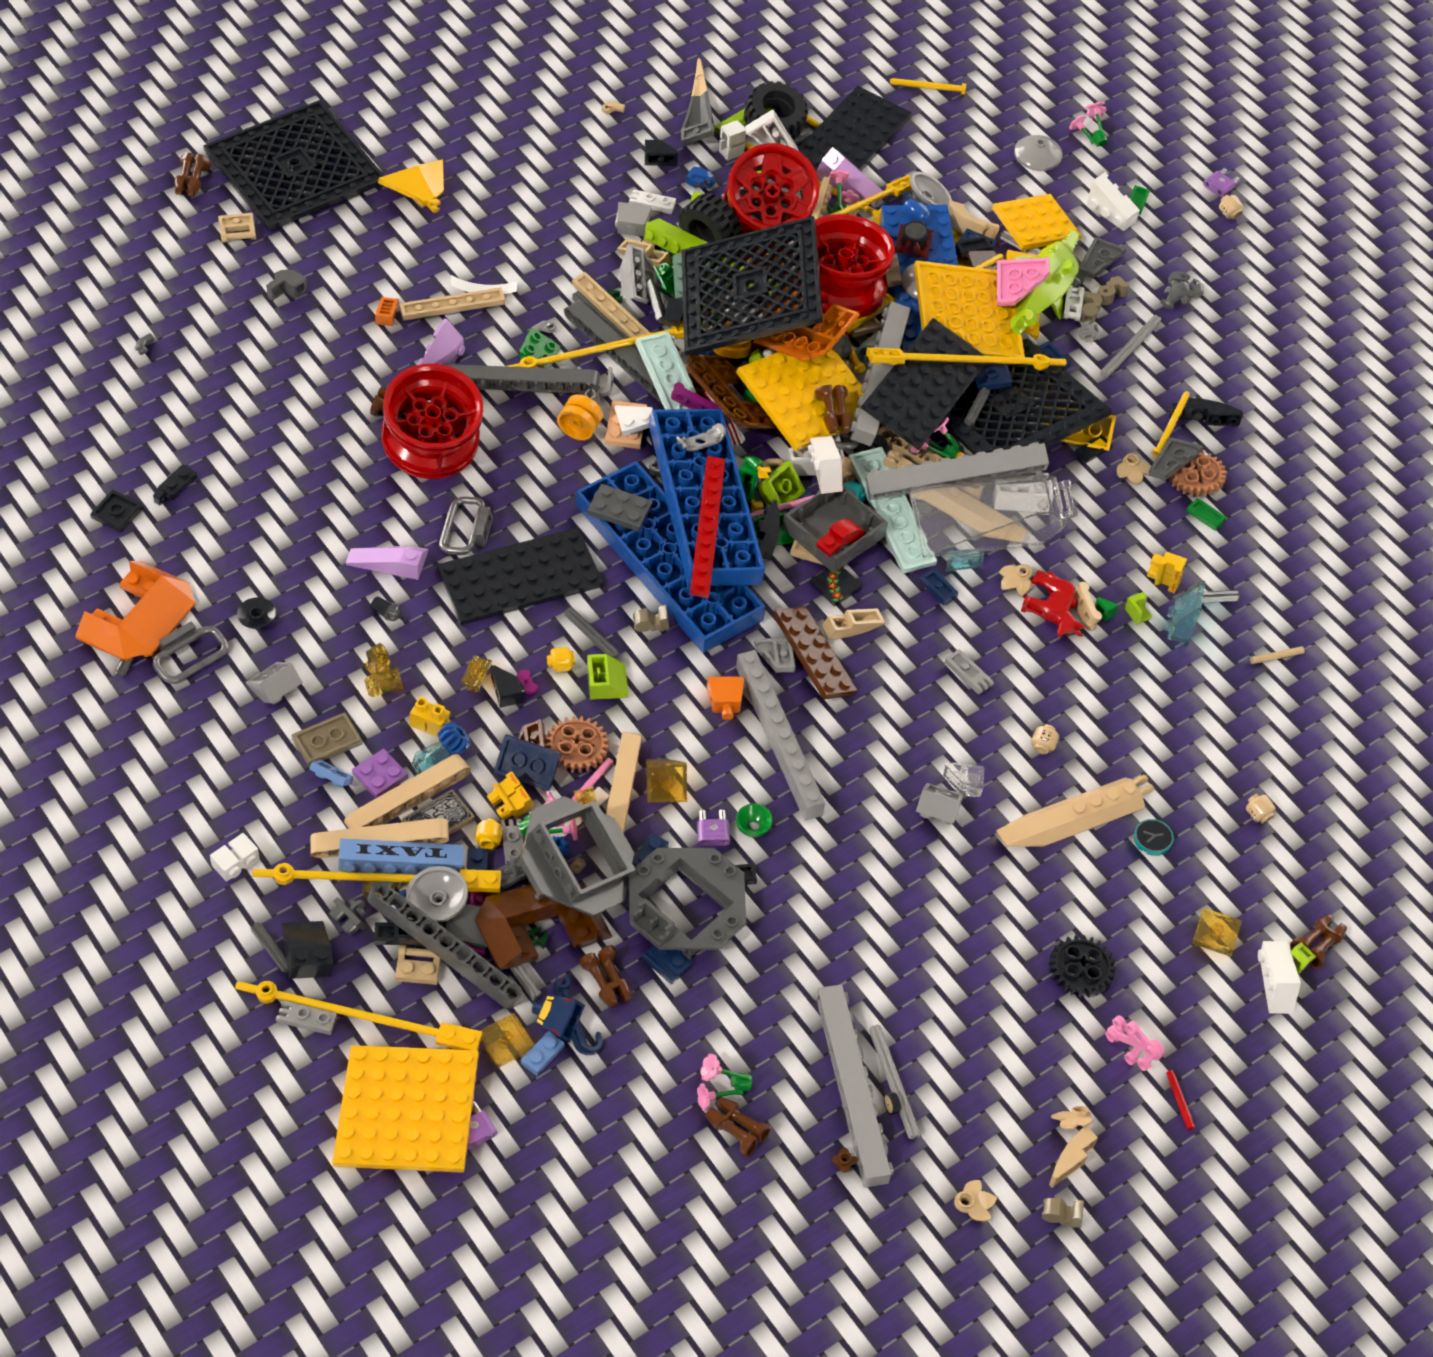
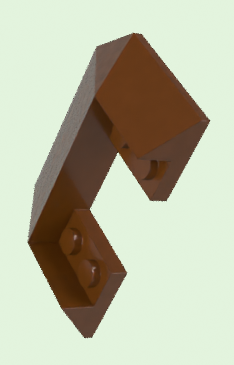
[686,354,778,430]
[475,884,612,970]

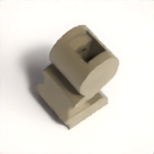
[886,254,902,287]
[1098,276,1130,305]
[1080,291,1103,323]
[633,605,669,632]
[1041,1197,1084,1228]

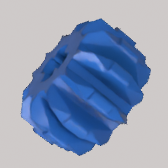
[437,721,471,755]

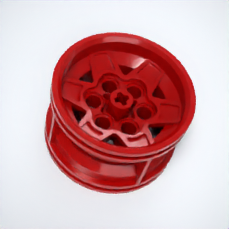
[723,143,820,234]
[794,214,895,319]
[381,363,483,479]

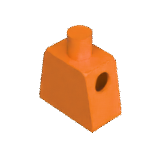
[707,677,744,720]

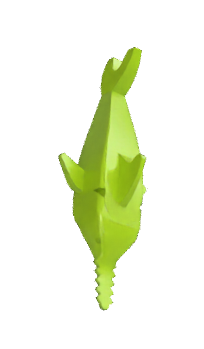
[1010,231,1079,336]

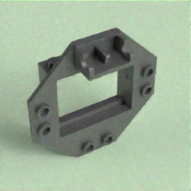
[516,796,636,916]
[629,848,746,957]

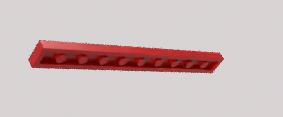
[689,456,725,598]

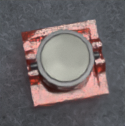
[895,220,934,258]

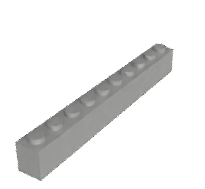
[850,301,910,446]
[865,442,1049,500]
[736,650,825,821]
[816,985,893,1188]

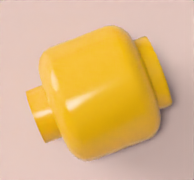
[547,647,575,673]
[475,819,503,850]

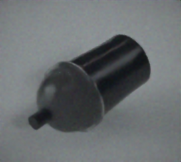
[370,596,404,622]

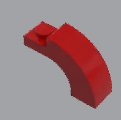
[816,518,867,557]

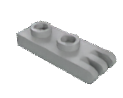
[944,649,994,694]
[500,818,524,865]
[276,1001,337,1035]

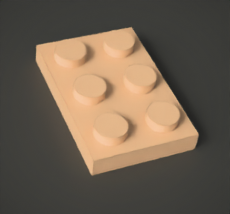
[605,400,647,449]

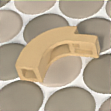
[947,200,1000,240]

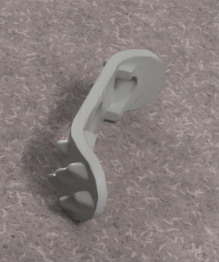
[676,423,726,452]

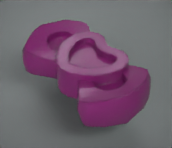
[516,670,539,695]

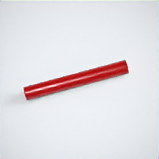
[1166,1070,1195,1131]

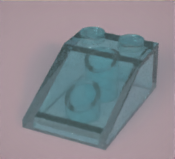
[1165,580,1206,644]

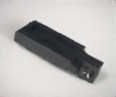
[153,464,197,506]

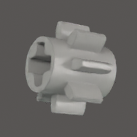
[1078,320,1099,342]

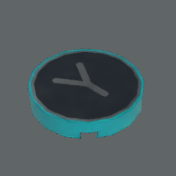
[1133,819,1174,856]

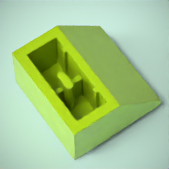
[587,654,629,700]

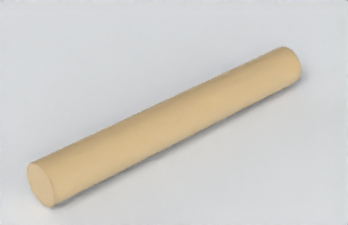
[1250,647,1305,664]

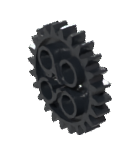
[1048,935,1116,998]

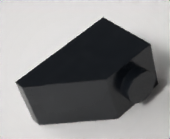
[644,139,678,166]
[491,665,525,708]

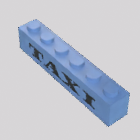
[338,838,464,874]

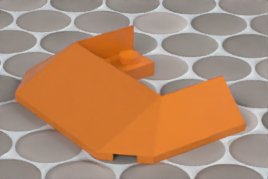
[754,287,860,362]
[75,561,195,661]

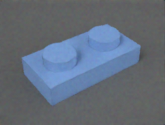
[309,760,354,787]
[521,1031,565,1076]

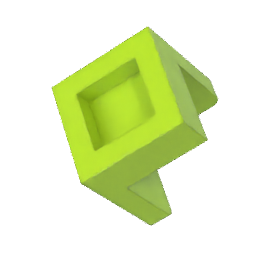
[1125,592,1152,625]
[1290,942,1316,975]

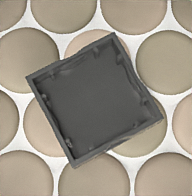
[782,484,888,573]

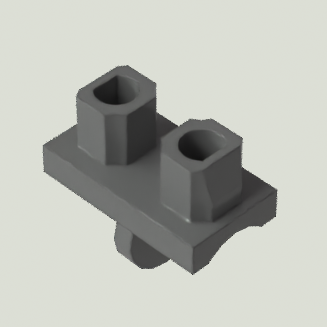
[494,858,528,890]
[329,897,367,935]

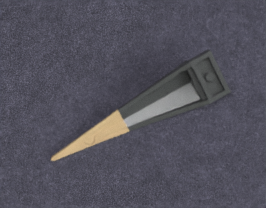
[681,58,715,145]

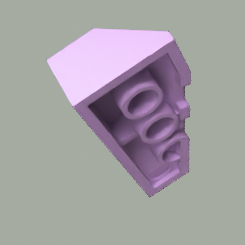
[816,147,883,205]
[417,318,465,365]
[346,546,428,580]

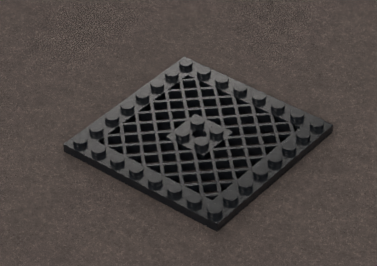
[203,100,384,231]
[681,216,823,356]
[945,338,1111,455]

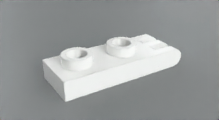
[628,190,676,214]

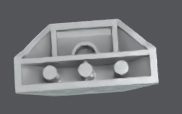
[620,244,657,304]

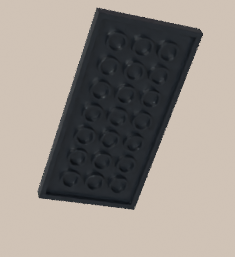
[798,86,912,172]
[861,318,987,450]
[437,527,604,625]

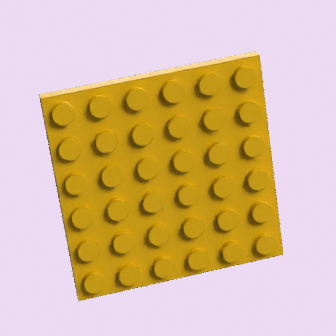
[914,261,1025,357]
[736,347,863,452]
[332,1045,479,1173]

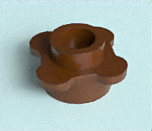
[832,1148,858,1173]

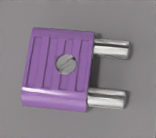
[1203,168,1240,197]
[697,809,730,846]
[467,1101,498,1150]

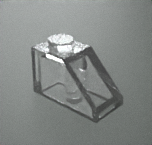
[943,762,985,797]

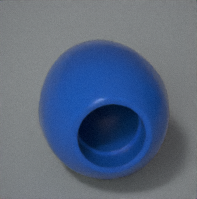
[903,199,930,223]

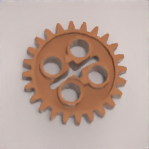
[1169,451,1227,497]
[546,716,609,773]

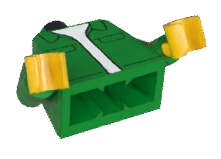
[739,456,771,512]

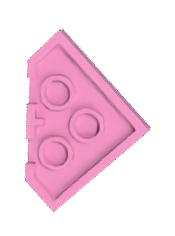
[997,257,1050,306]

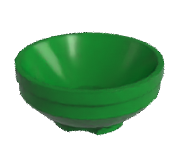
[736,803,772,837]

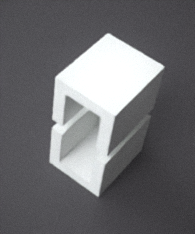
[719,120,746,161]
[210,833,260,882]

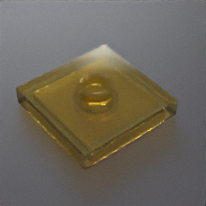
[1192,908,1242,957]
[479,1013,535,1068]

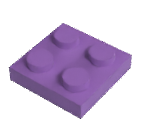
[352,748,408,798]

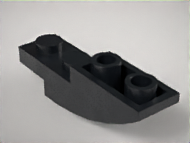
[1169,398,1243,426]
[756,499,780,561]
[374,919,448,949]

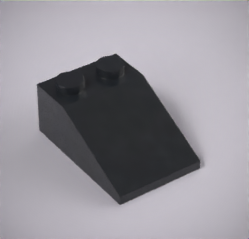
[281,921,334,979]

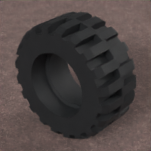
[744,81,808,139]
[679,194,743,243]

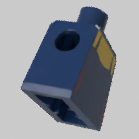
[532,995,585,1043]

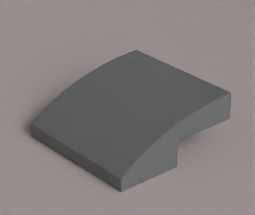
[445,904,487,949]

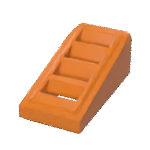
[375,297,399,326]

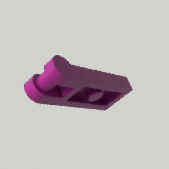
[671,382,719,409]

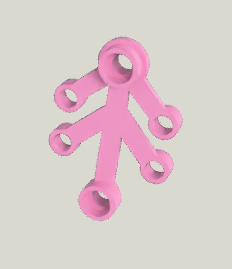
[1106,1015,1164,1071]

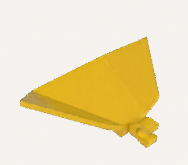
[378,159,444,213]

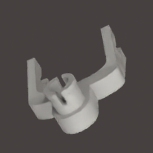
[577,366,614,405]

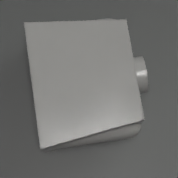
[615,202,651,236]

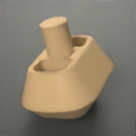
[570,858,586,874]

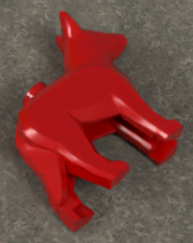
[1021,570,1085,637]

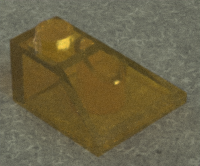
[645,759,687,803]

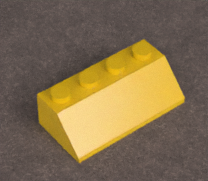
[1042,406,1116,451]

